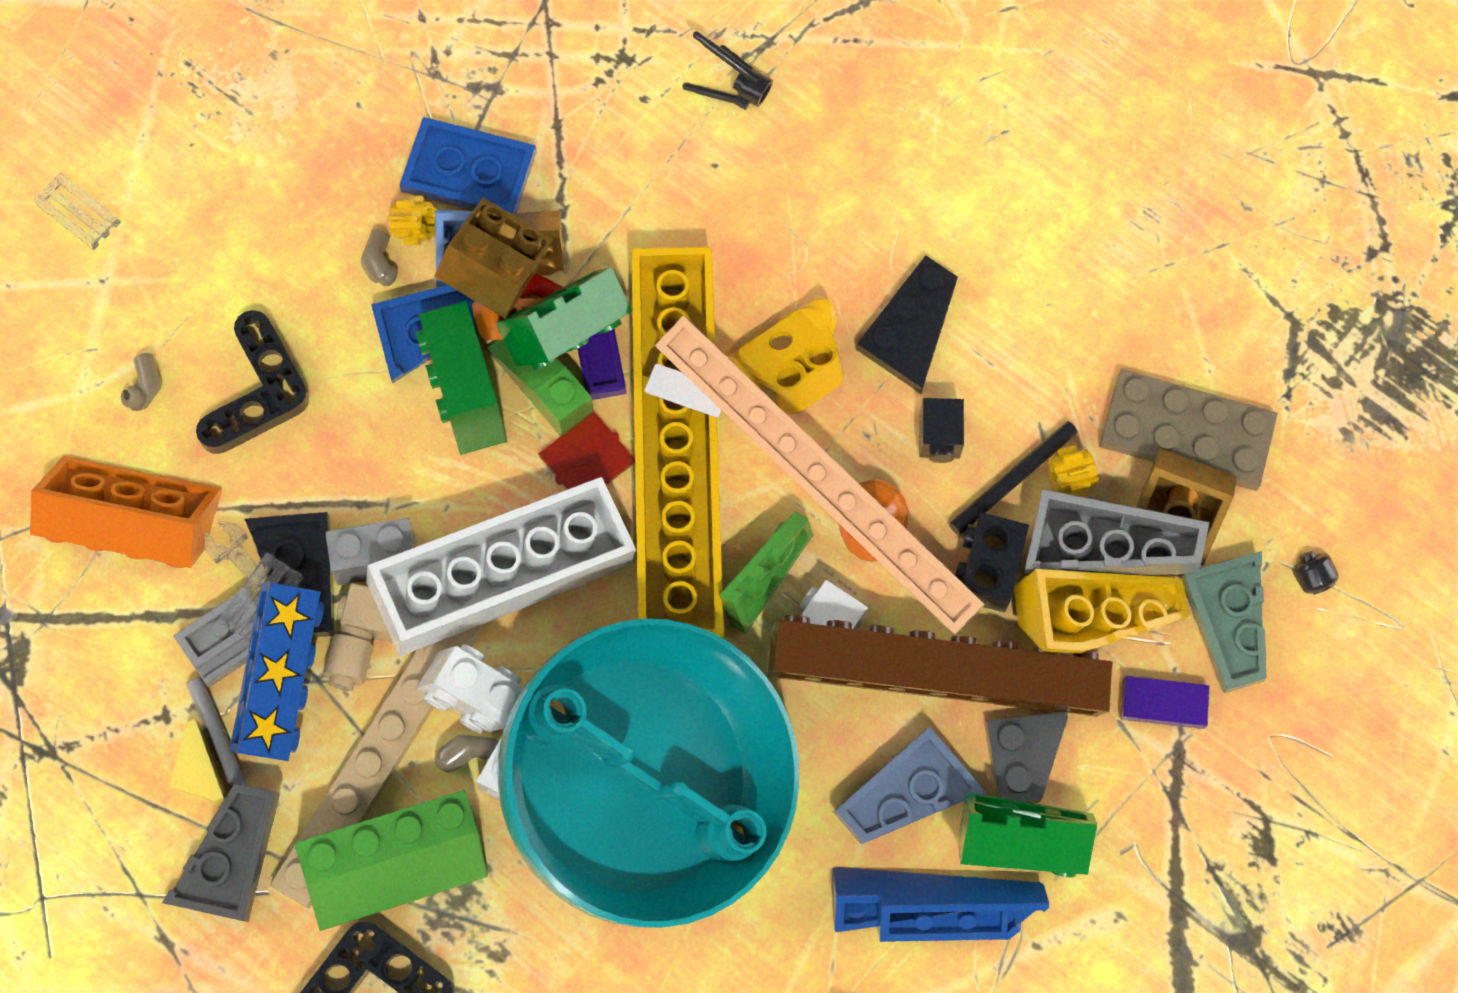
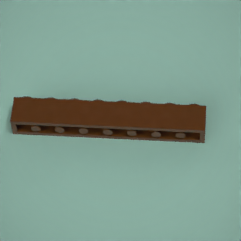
[767,615,1113,717]

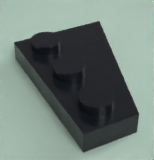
[245,512,335,638]

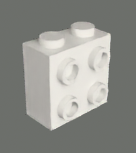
[417,644,524,734]

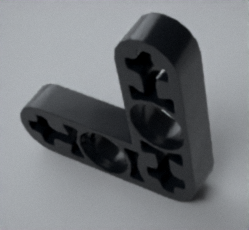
[196,310,309,454]
[300,922,455,993]

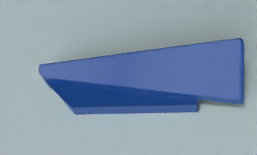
[832,867,1049,942]

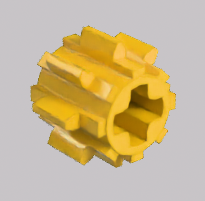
[387,196,438,245]
[1047,445,1099,497]

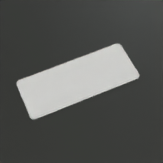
[645,364,721,417]

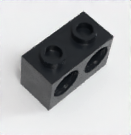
[955,512,1029,613]

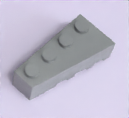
[1025,489,1209,576]

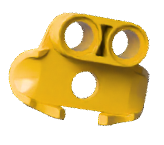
[728,297,844,414]

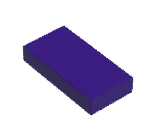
[577,329,627,400]
[1121,676,1210,729]

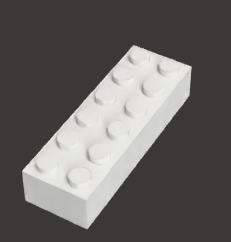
[366,477,636,657]

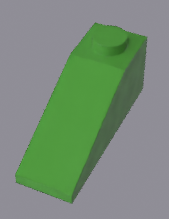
[487,340,594,438]

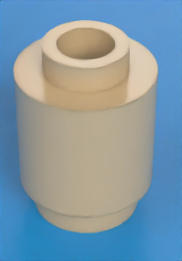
[322,626,374,691]

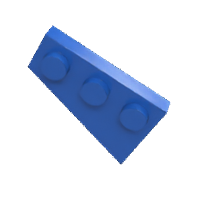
[371,285,477,384]

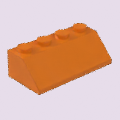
[30,456,221,568]

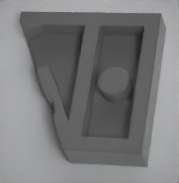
[985,712,1068,803]

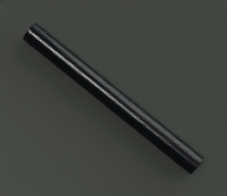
[949,421,1078,536]

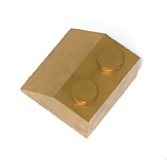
[1136,448,1237,566]

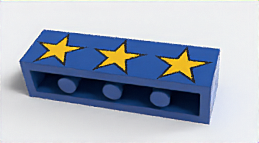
[229,582,324,761]

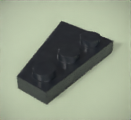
[856,255,958,394]

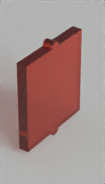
[538,412,635,490]

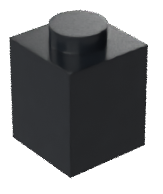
[919,398,964,463]

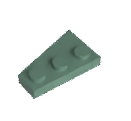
[1181,551,1267,693]

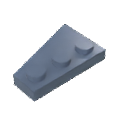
[833,727,986,844]

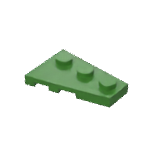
[719,511,813,634]

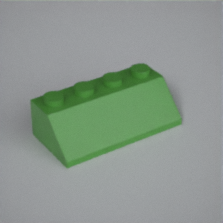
[294,789,488,931]

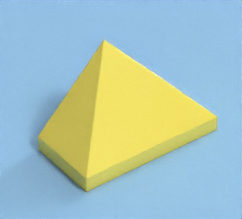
[169,719,227,807]

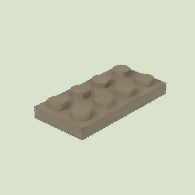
[1099,369,1278,491]

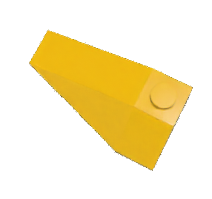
[1014,569,1189,653]

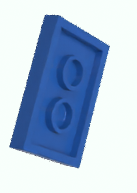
[399,117,537,213]

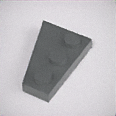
[162,783,280,922]

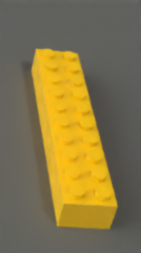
[631,247,724,639]

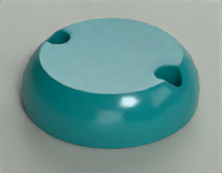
[497,619,799,928]

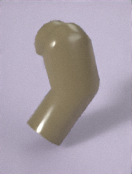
[361,229,397,286]
[121,353,161,411]
[435,735,498,772]

